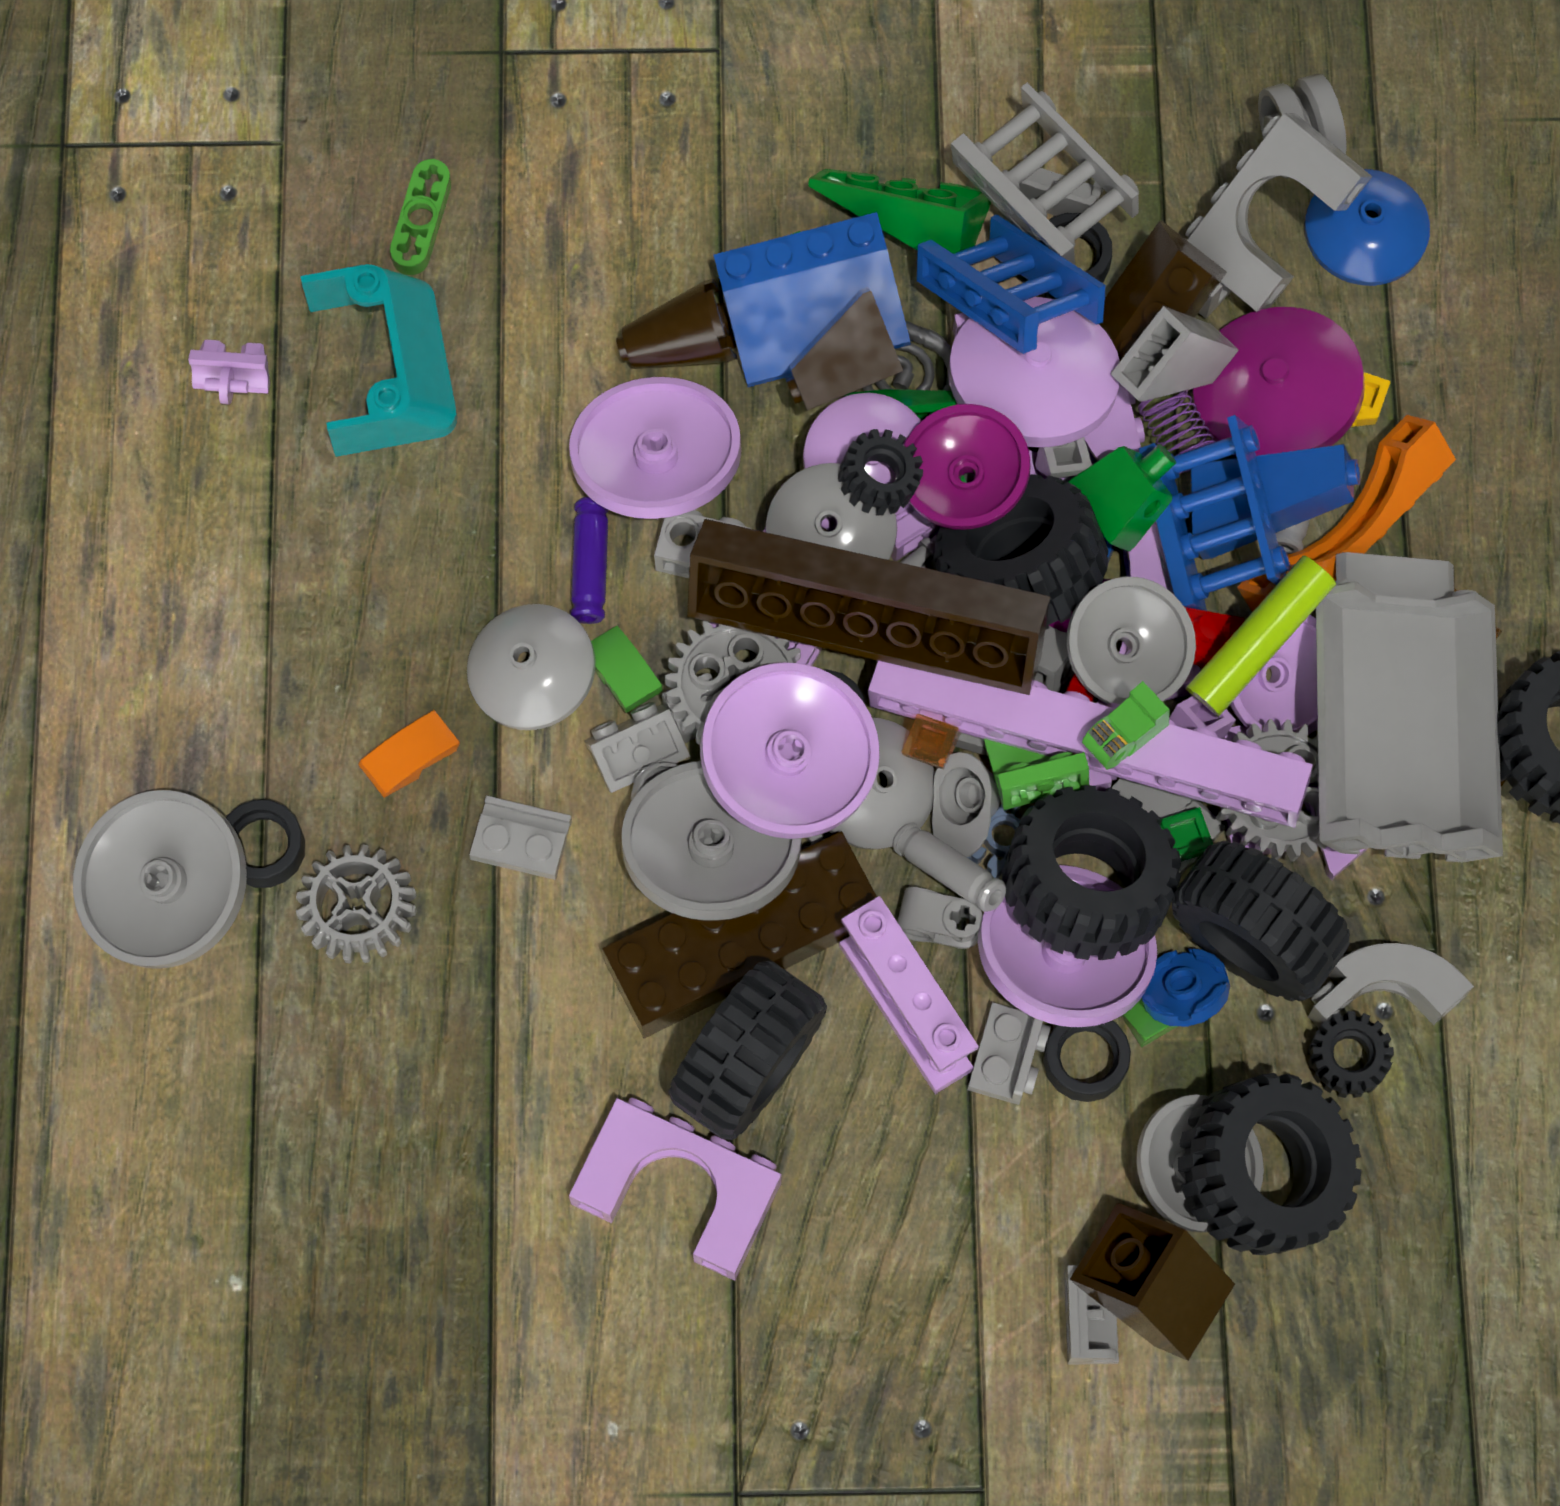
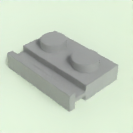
[469,796,572,880]

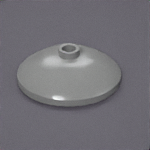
[766,463,897,560]
[1067,577,1196,704]
[467,604,596,730]
[829,718,935,850]
[1137,1095,1264,1233]

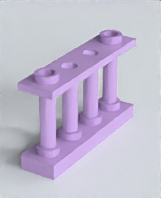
[839,896,979,1094]

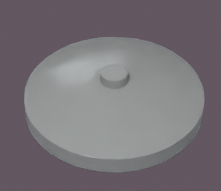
[622,761,801,920]
[73,790,247,969]

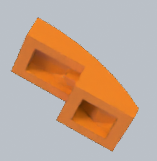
[358,710,460,798]

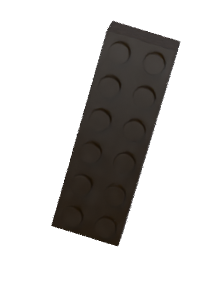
[602,831,877,1039]

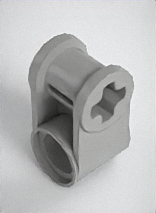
[897,887,983,949]

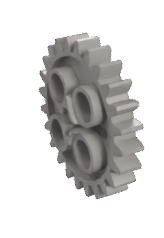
[665,621,806,744]
[1216,719,1327,862]

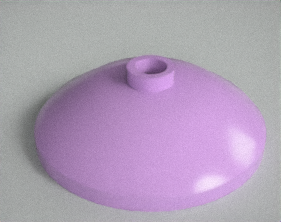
[803,393,921,516]
[1230,615,1318,735]

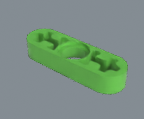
[390,159,451,275]

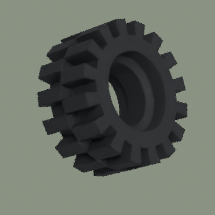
[838,429,923,516]
[1308,1011,1394,1098]

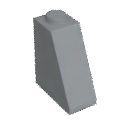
[1111,306,1239,402]

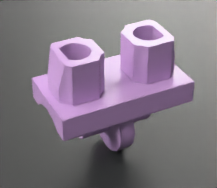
[189,340,270,404]

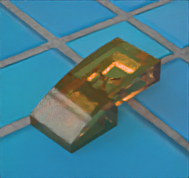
[902,714,961,769]

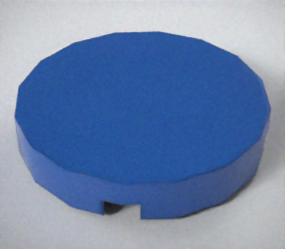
[1142,949,1230,1027]

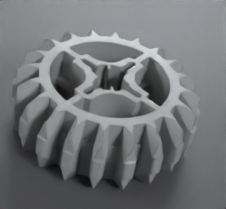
[296,844,417,964]

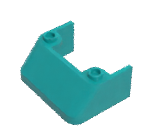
[301,264,458,457]

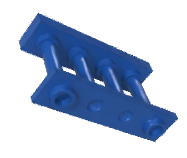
[917,215,1106,354]
[1139,415,1290,611]

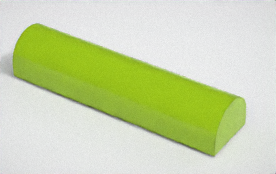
[1185,555,1336,718]

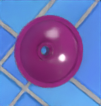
[904,404,1031,530]

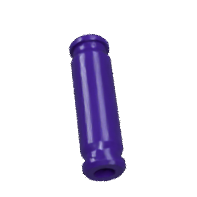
[571,497,609,624]

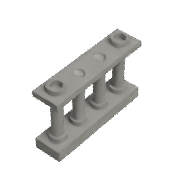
[951,82,1139,265]

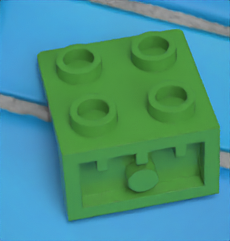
[983,739,1089,810]

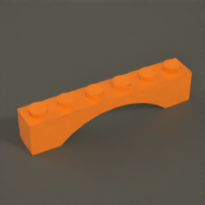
[1237,415,1456,612]

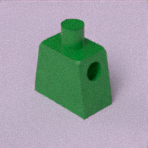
[1069,444,1176,552]

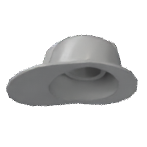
[932,752,1001,857]

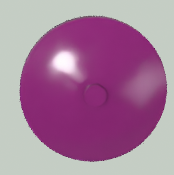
[1193,307,1365,457]

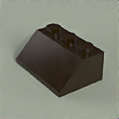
[1099,221,1227,361]

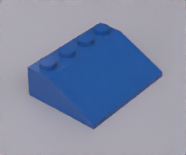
[714,212,911,387]

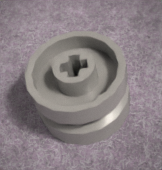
[1258,73,1347,178]

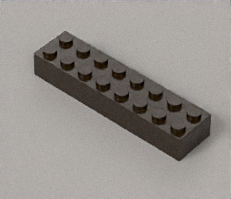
[687,519,1050,695]

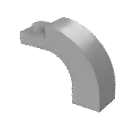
[1308,943,1474,1028]

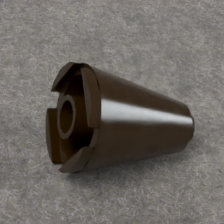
[616,279,737,368]

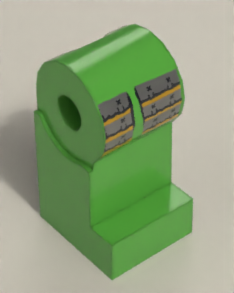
[1082,681,1170,770]

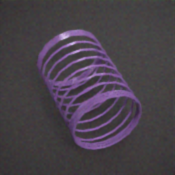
[1138,390,1215,474]

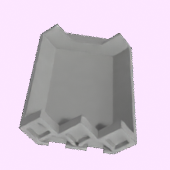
[1316,552,1503,863]

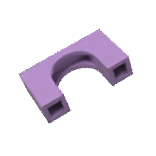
[569,1098,782,1281]

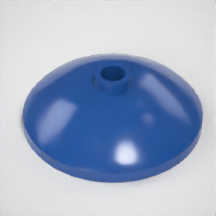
[1304,169,1430,286]

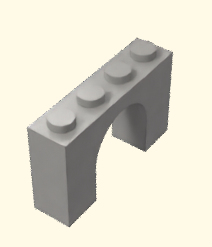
[1185,113,1372,312]

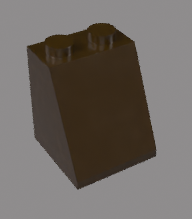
[785,287,903,410]
[1070,1203,1235,1361]

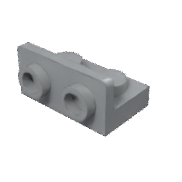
[584,702,690,793]
[967,1002,1051,1105]

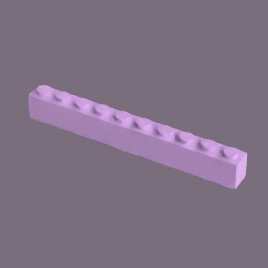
[868,661,1313,828]

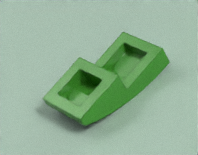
[591,626,663,713]

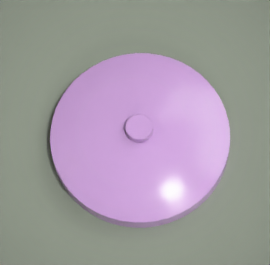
[948,297,1120,447]
[569,377,741,519]
[700,662,879,839]
[978,865,1157,1027]

